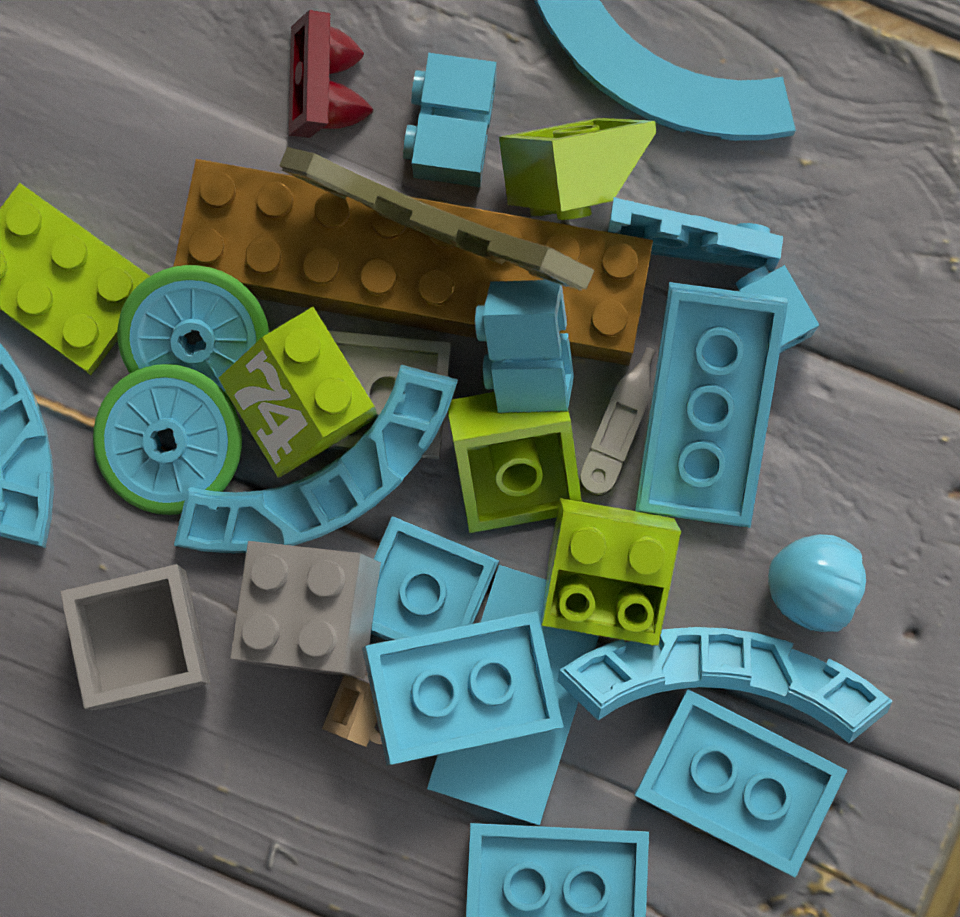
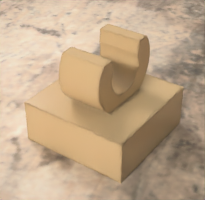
[322,676,382,747]

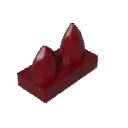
[288,10,374,138]

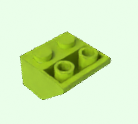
[541,498,681,646]

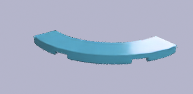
[534,0,796,141]
[0,343,54,548]
[174,365,458,554]
[557,627,892,743]

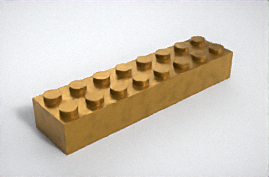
[173,159,653,366]

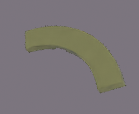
[279,147,594,291]

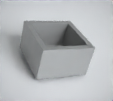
[230,541,381,679]
[60,564,211,711]

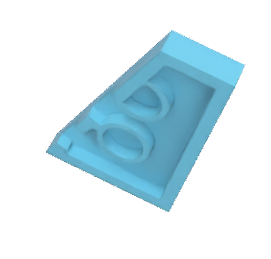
[607,197,783,271]

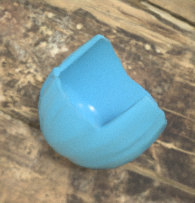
[768,534,866,632]

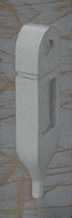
[580,347,656,496]

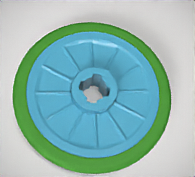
[117,265,269,400]
[93,364,242,515]

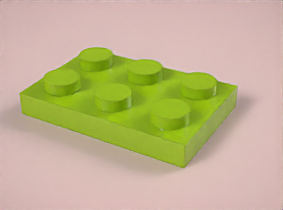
[0,183,150,375]

